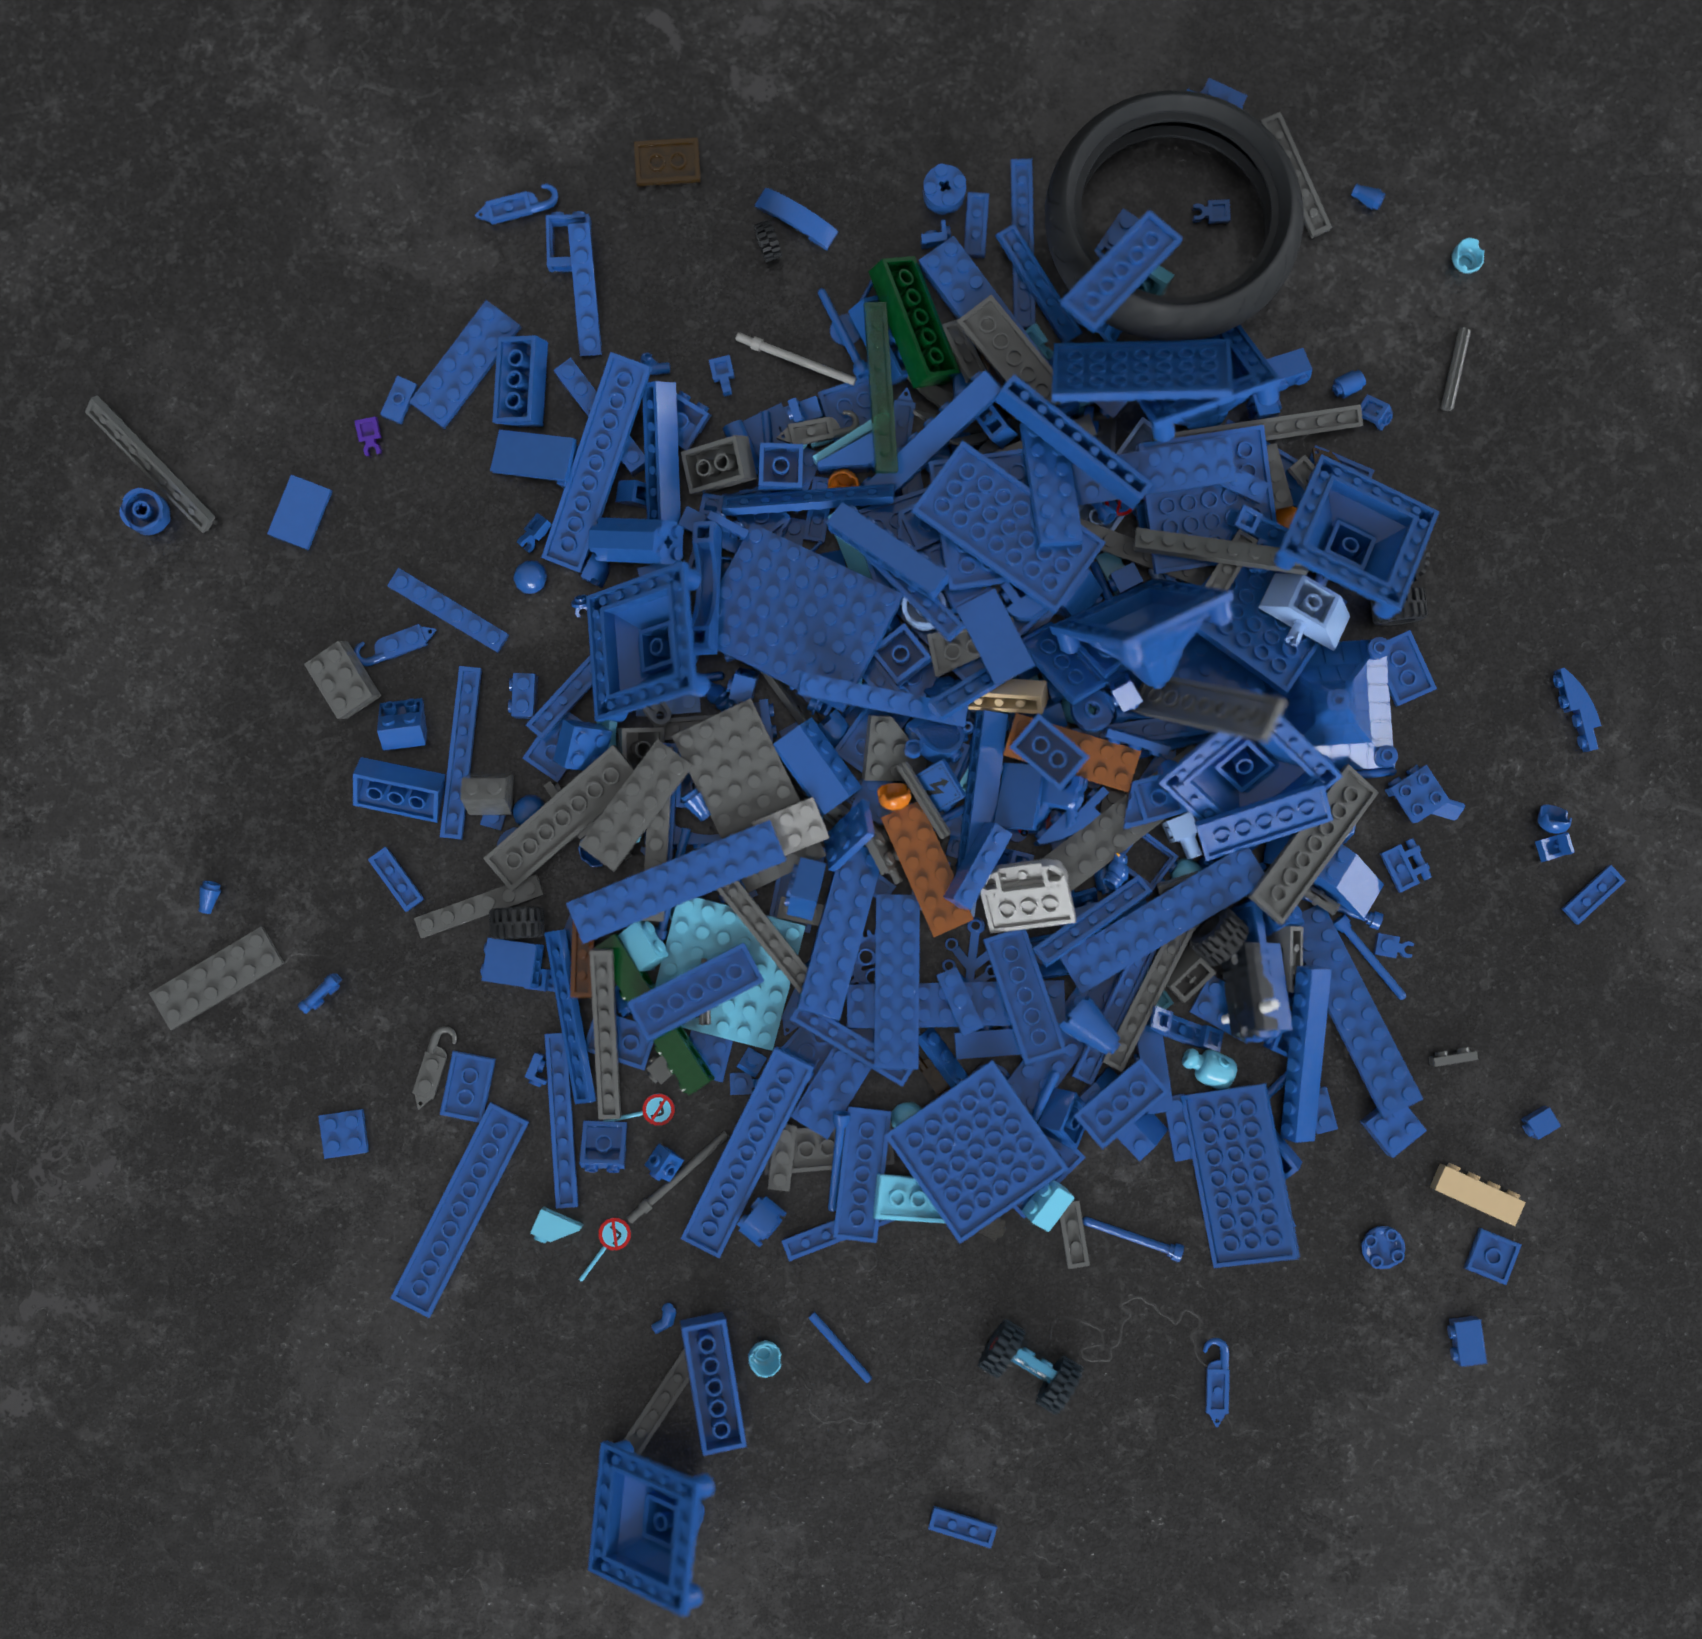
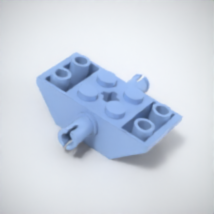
[1258,573,1350,651]

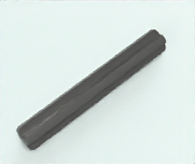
[1441,327,1471,411]
[897,761,951,839]

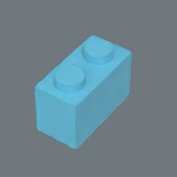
[618,920,669,972]
[1022,1180,1075,1232]

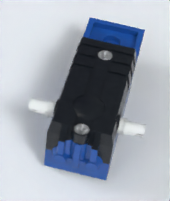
[1221,901,1292,1043]

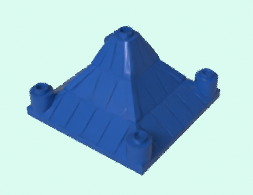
[1137,325,1281,442]
[1274,454,1439,619]
[586,561,710,722]
[1050,578,1234,689]
[1264,637,1398,771]
[1157,688,1343,851]
[588,1440,714,1617]

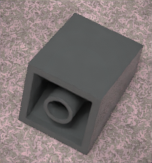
[461,773,514,815]

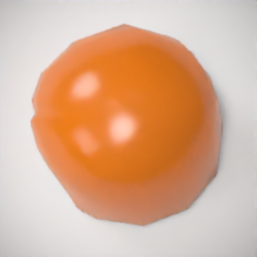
[827,469,860,488]
[877,783,911,811]

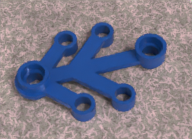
[943,917,995,982]

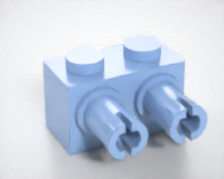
[1161,812,1202,859]

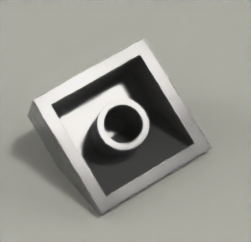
[616,727,665,769]

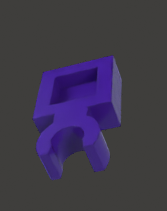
[355,417,382,456]

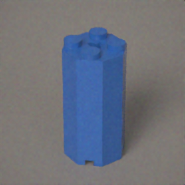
[588,517,684,565]

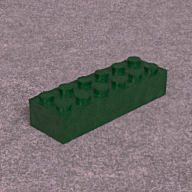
[868,256,960,388]

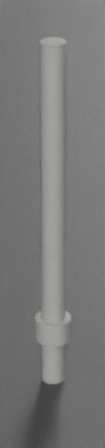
[736,332,857,386]

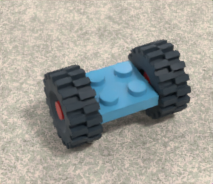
[978,1319,1083,1415]

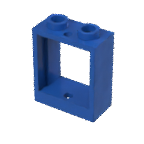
[546,211,591,272]
[1110,833,1179,891]

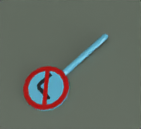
[603,1093,675,1126]
[579,1218,631,1281]

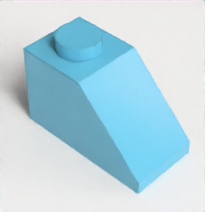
[530,1207,583,1243]

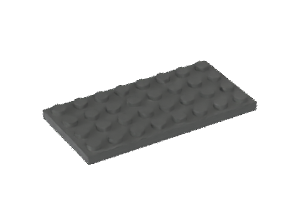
[672,698,826,893]

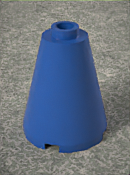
[1059,995,1121,1055]

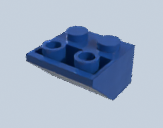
[377,698,427,750]

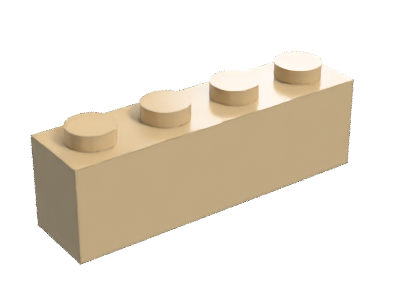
[968,679,1048,714]
[1430,1162,1526,1226]

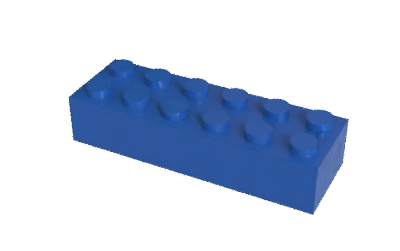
[680,1312,747,1456]

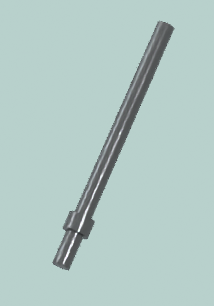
[626,1130,730,1224]

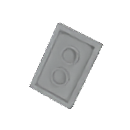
[752,797,830,856]

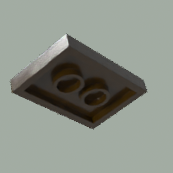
[634,137,701,186]

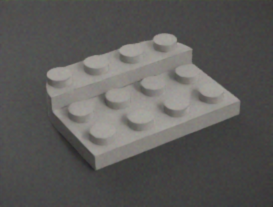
[981,859,1077,934]

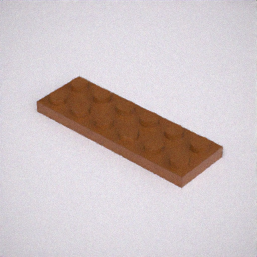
[1003,713,1141,792]
[881,802,974,937]

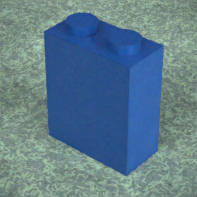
[481,938,544,988]

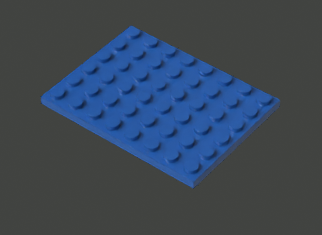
[717,523,904,712]

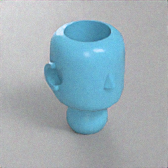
[1182,1049,1237,1090]

